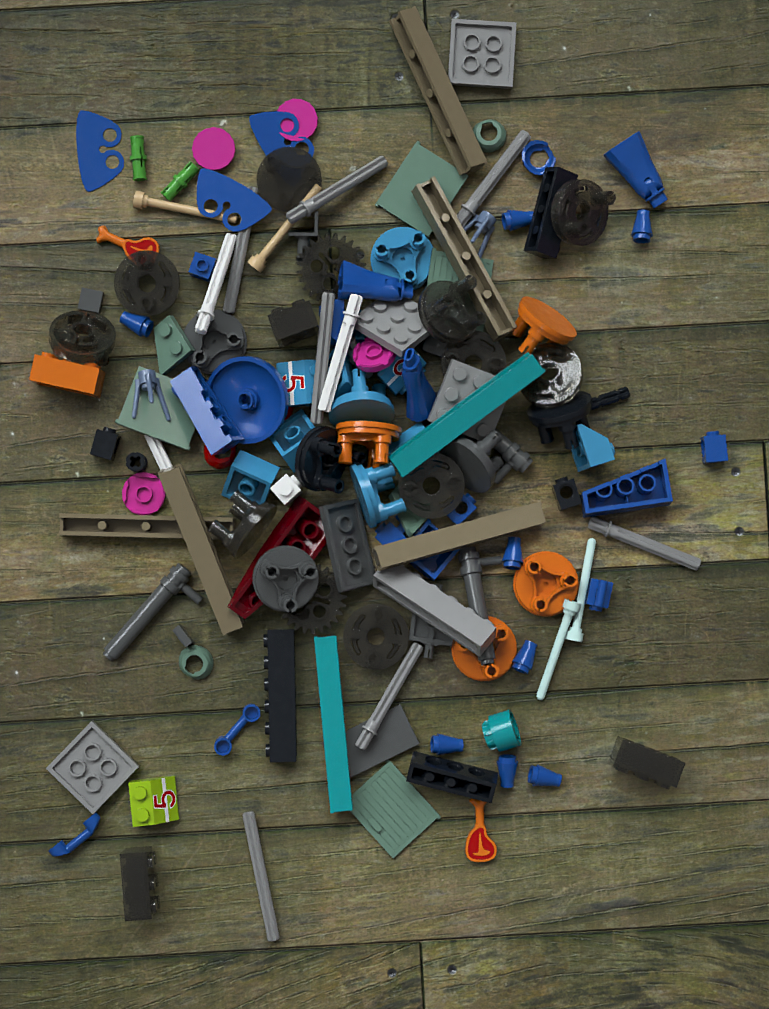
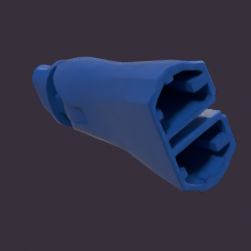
[603,131,668,208]
[338,260,413,301]
[402,348,436,422]

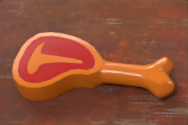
[96,225,160,269]
[465,798,497,862]

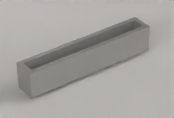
[373,565,496,657]

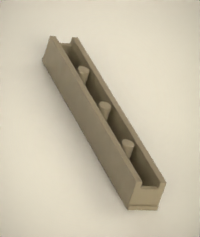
[389,6,488,175]
[411,176,517,342]
[158,463,245,636]
[371,501,546,571]
[59,513,235,540]

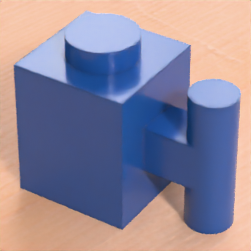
[375,515,419,545]
[585,578,613,612]

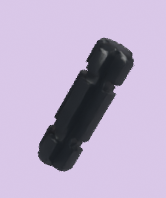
[591,387,630,410]

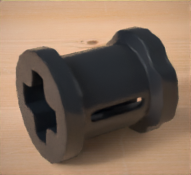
[126,452,148,473]

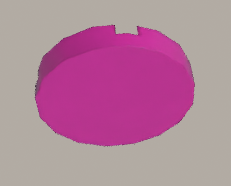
[277,99,318,143]
[192,127,236,171]
[353,337,397,373]
[122,472,166,515]

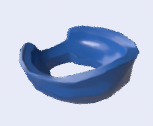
[522,140,556,175]

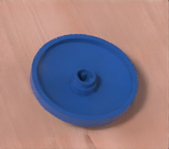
[207,356,289,444]

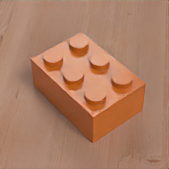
[29,352,106,398]

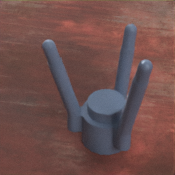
[463,211,497,258]
[132,369,171,421]

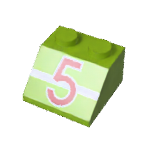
[128,776,179,827]

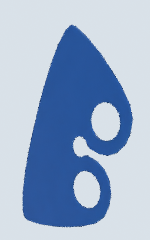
[76,110,124,192]
[249,111,314,187]
[197,168,272,232]

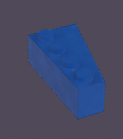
[580,458,673,518]

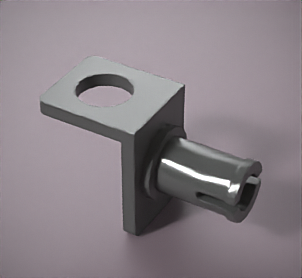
[288,211,319,258]

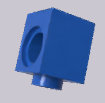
[188,252,217,283]
[700,431,728,464]
[443,492,477,525]

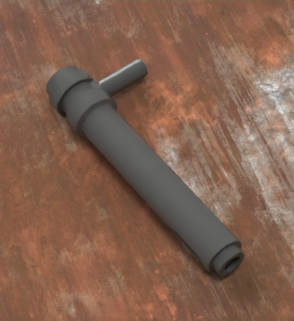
[435,390,533,484]
[458,547,502,666]
[103,563,203,662]

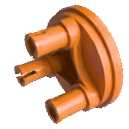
[512,296,577,360]
[336,421,402,468]
[513,551,579,617]
[451,616,517,681]

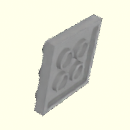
[448,19,516,89]
[354,298,443,358]
[427,359,506,441]
[46,720,139,814]

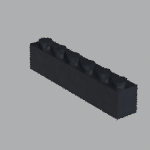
[263,629,297,762]

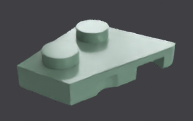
[154,315,195,375]

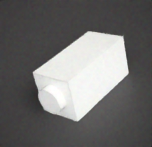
[270,474,303,506]

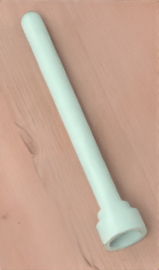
[565,538,596,642]
[536,598,581,700]

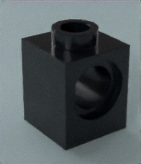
[90,427,121,461]
[551,476,582,511]

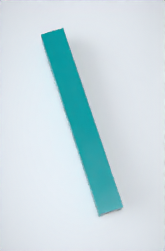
[388,352,546,478]
[314,636,353,814]

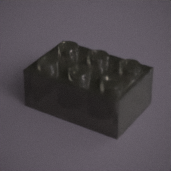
[267,299,319,348]
[609,736,685,789]
[120,846,160,921]

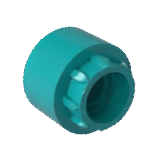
[482,709,521,752]

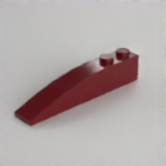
[227,496,327,619]

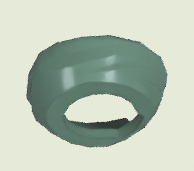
[473,119,506,152]
[179,645,213,680]

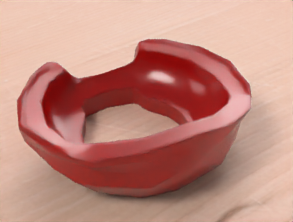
[203,445,236,469]

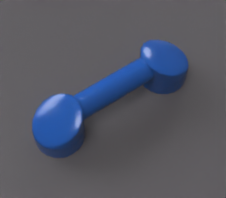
[214,703,260,756]
[49,812,101,857]

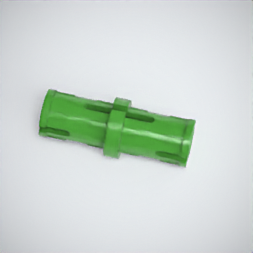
[130,135,147,181]
[160,161,200,202]

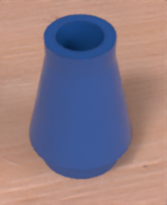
[631,209,653,244]
[502,210,533,231]
[120,311,154,337]
[502,537,523,570]
[512,640,537,674]
[430,733,463,755]
[496,754,518,788]
[528,765,562,787]

